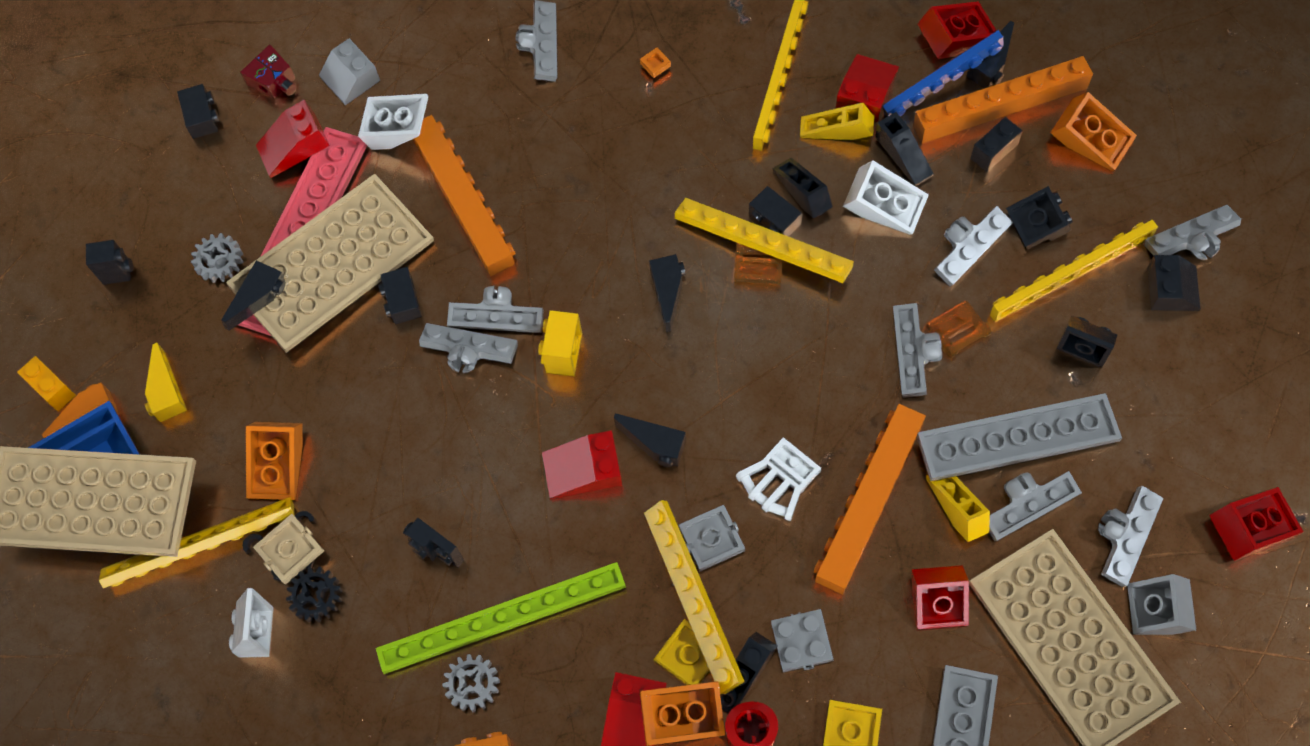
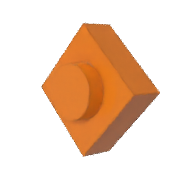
[640,47,671,78]

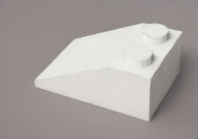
[358,94,428,150]
[843,160,928,235]
[229,588,273,657]

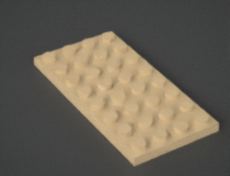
[226,174,434,353]
[0,446,196,557]
[969,529,1181,746]

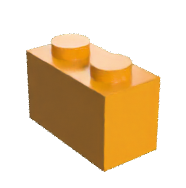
[17,356,76,412]

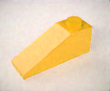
[800,103,874,140]
[145,343,187,422]
[926,475,990,542]

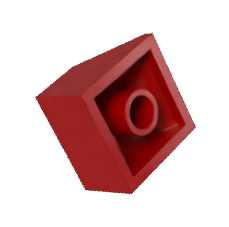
[912,565,969,629]

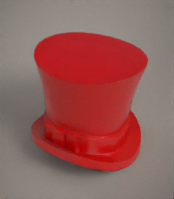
[725,701,778,746]

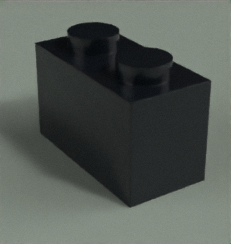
[177,84,220,139]
[970,117,1023,172]
[749,186,802,237]
[86,240,133,285]
[379,267,422,325]

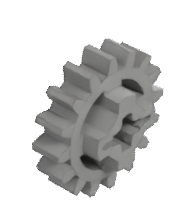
[191,233,243,283]
[443,654,500,712]

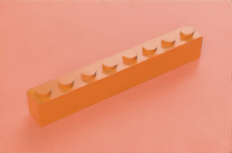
[913,56,1093,144]
[413,115,516,277]
[813,404,926,595]

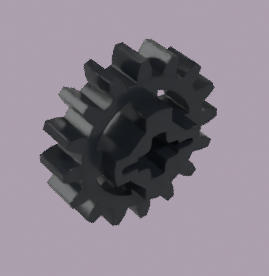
[286,567,343,623]

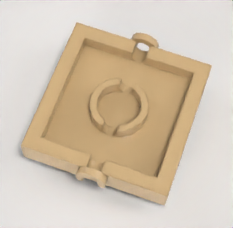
[253,514,324,585]

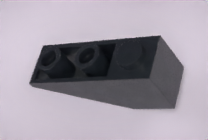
[875,112,934,186]
[720,632,778,714]

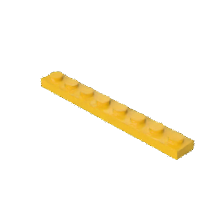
[753,0,808,151]
[675,198,854,283]
[990,220,1158,322]
[99,497,294,588]
[644,500,745,694]

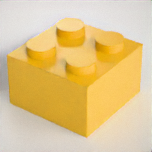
[538,310,582,377]

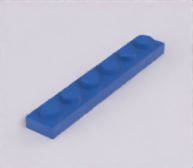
[883,30,1003,117]

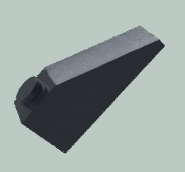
[966,21,1014,89]
[772,158,833,218]
[649,254,686,332]
[221,260,286,331]
[614,413,686,467]

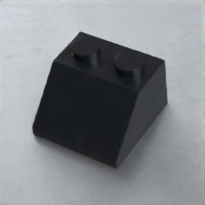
[1147,255,1201,311]
[1056,316,1117,368]

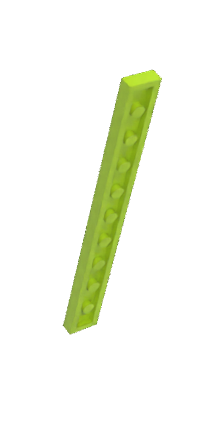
[376,562,626,674]

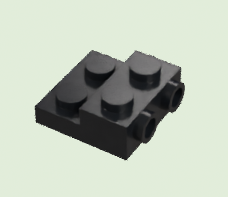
[1006,186,1073,250]
[403,518,464,567]

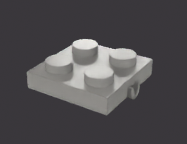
[678,505,745,572]
[771,609,834,672]

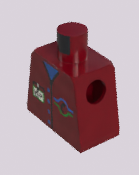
[240,44,296,98]

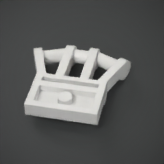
[736,437,821,521]

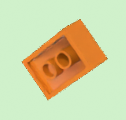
[1050,92,1137,171]
[246,422,303,500]
[640,681,725,746]

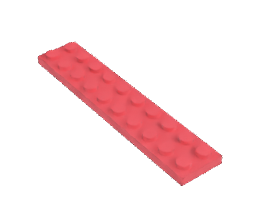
[238,127,367,336]

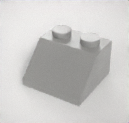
[319,38,380,105]
[1128,574,1196,635]

